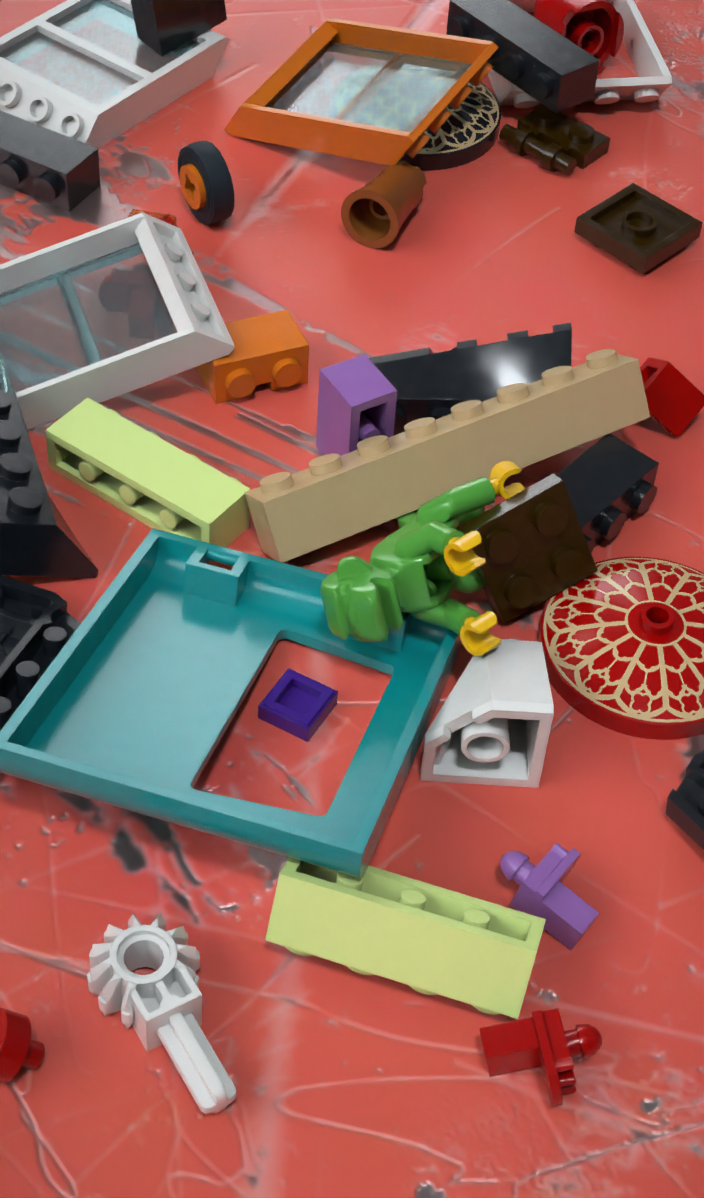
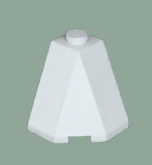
[420,639,554,788]

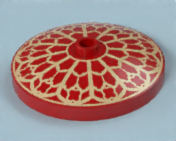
[538,557,704,740]

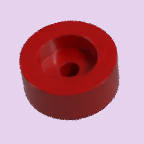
[0,1007,44,1083]

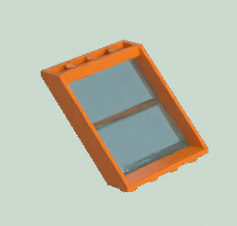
[224,17,499,166]

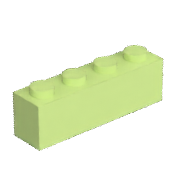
[45,397,250,562]
[265,858,546,1019]

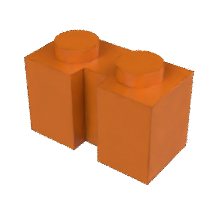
[196,309,309,404]

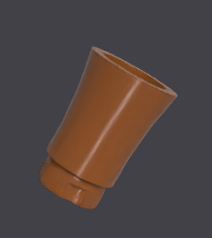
[341,161,427,248]

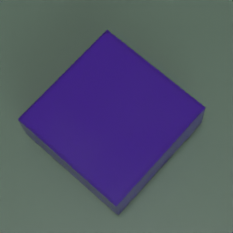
[258,668,338,742]

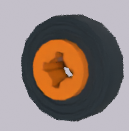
[178,141,234,225]

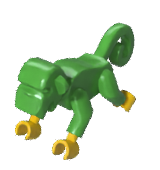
[320,461,525,656]

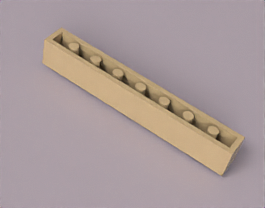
[244,349,650,563]

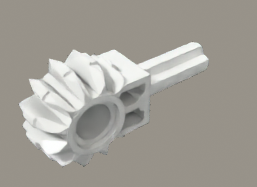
[87,913,237,1114]

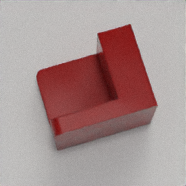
[640,357,704,436]

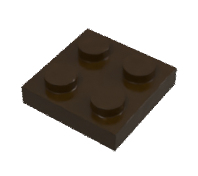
[574,183,703,274]
[458,474,598,624]

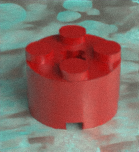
[533,0,624,75]

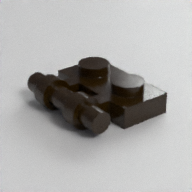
[499,105,610,175]

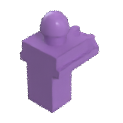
[500,843,599,950]

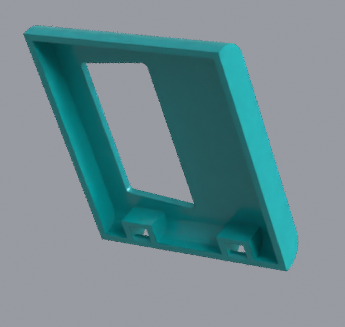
[0,528,462,878]

